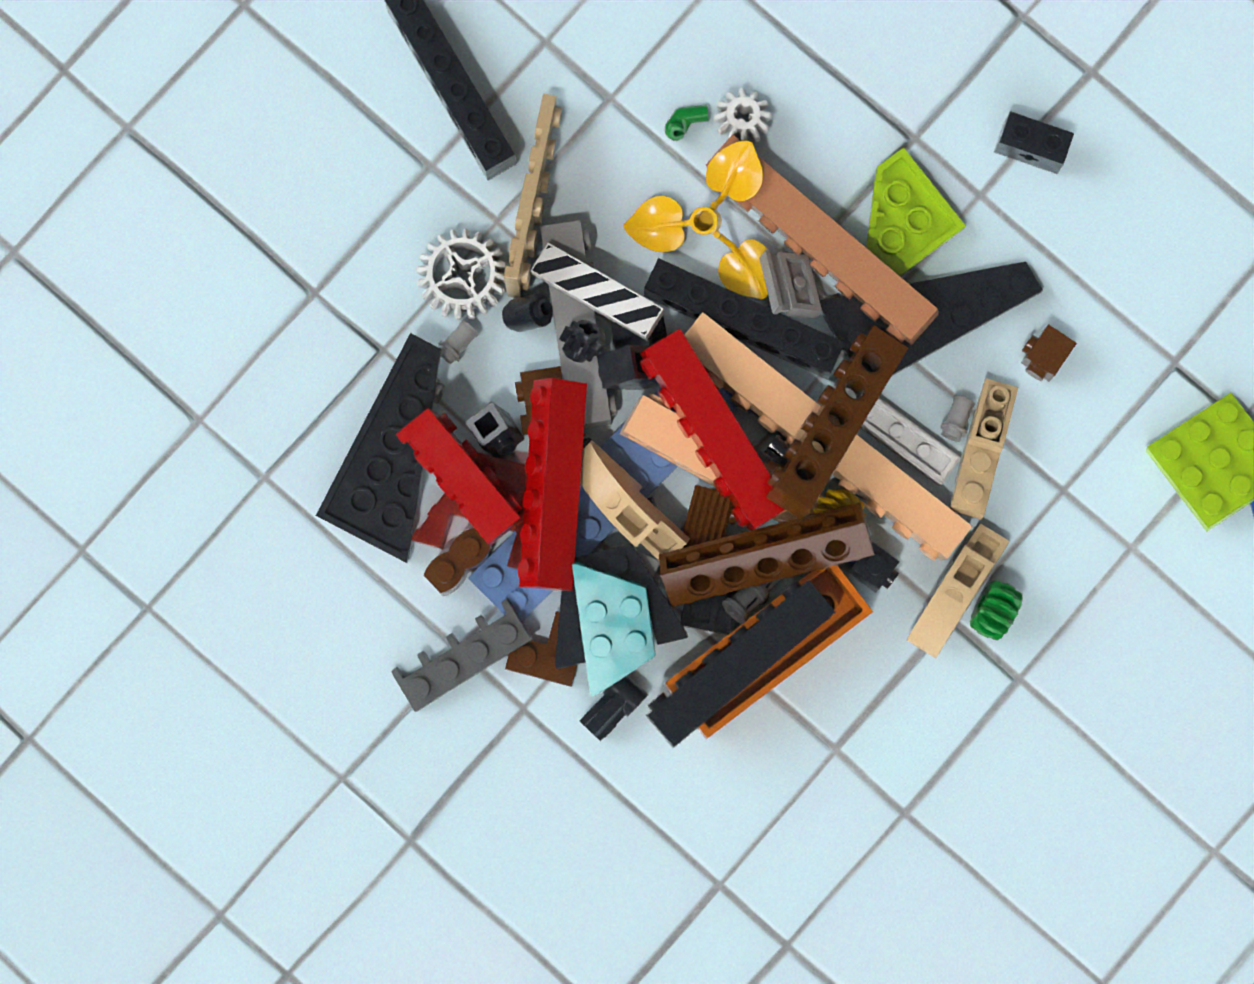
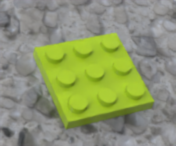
[1146,393,1254,532]

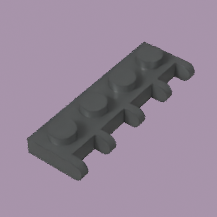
[391,598,533,712]

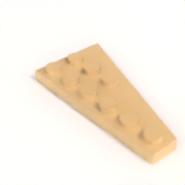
[504,94,562,298]

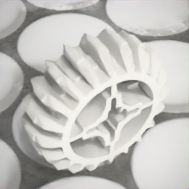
[416,228,507,320]

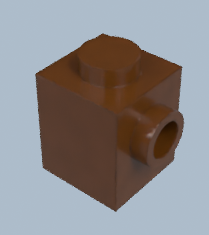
[1021,324,1077,382]

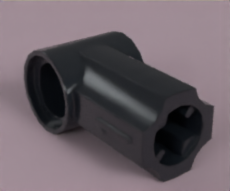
[579,675,649,742]

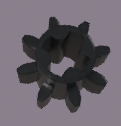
[559,320,605,363]

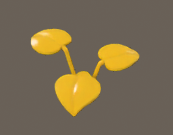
[623,141,768,300]

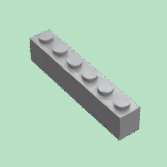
[540,220,617,429]

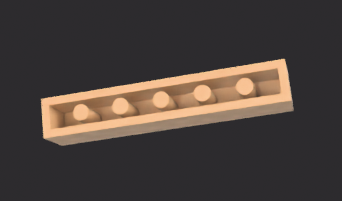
[619,394,823,523]

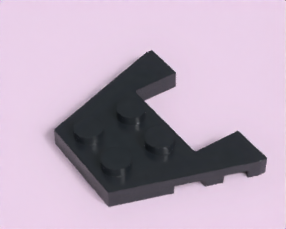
[555,544,688,669]

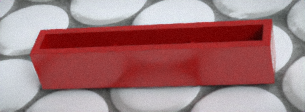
[640,329,785,530]
[518,378,587,591]

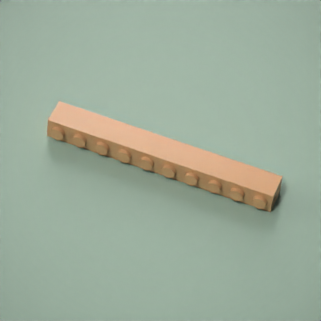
[684,312,973,561]

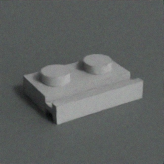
[759,250,822,319]

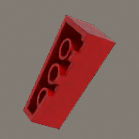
[396,408,523,545]

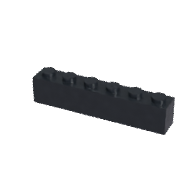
[646,580,836,748]

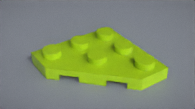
[866,147,966,277]

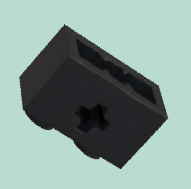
[994,111,1074,174]

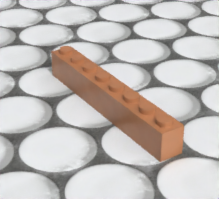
[706,134,938,345]

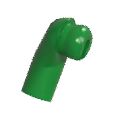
[665,105,708,141]

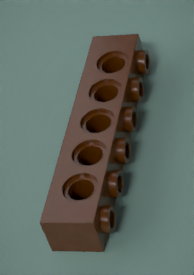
[766,325,908,520]
[659,502,874,607]

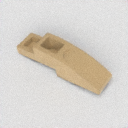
[949,378,1018,520]
[580,440,690,560]
[907,523,1010,658]

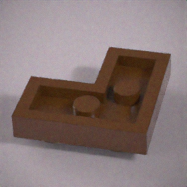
[505,611,582,687]

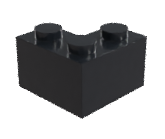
[597,316,667,390]

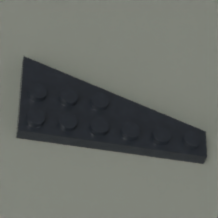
[820,261,1043,377]
[315,333,442,563]

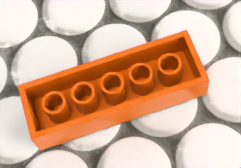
[664,565,873,740]

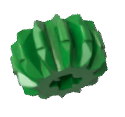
[970,580,1023,640]

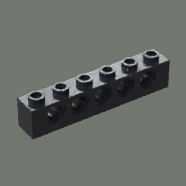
[385,0,516,181]
[644,258,845,380]

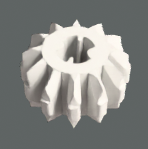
[714,87,772,143]

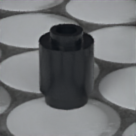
[502,293,553,332]

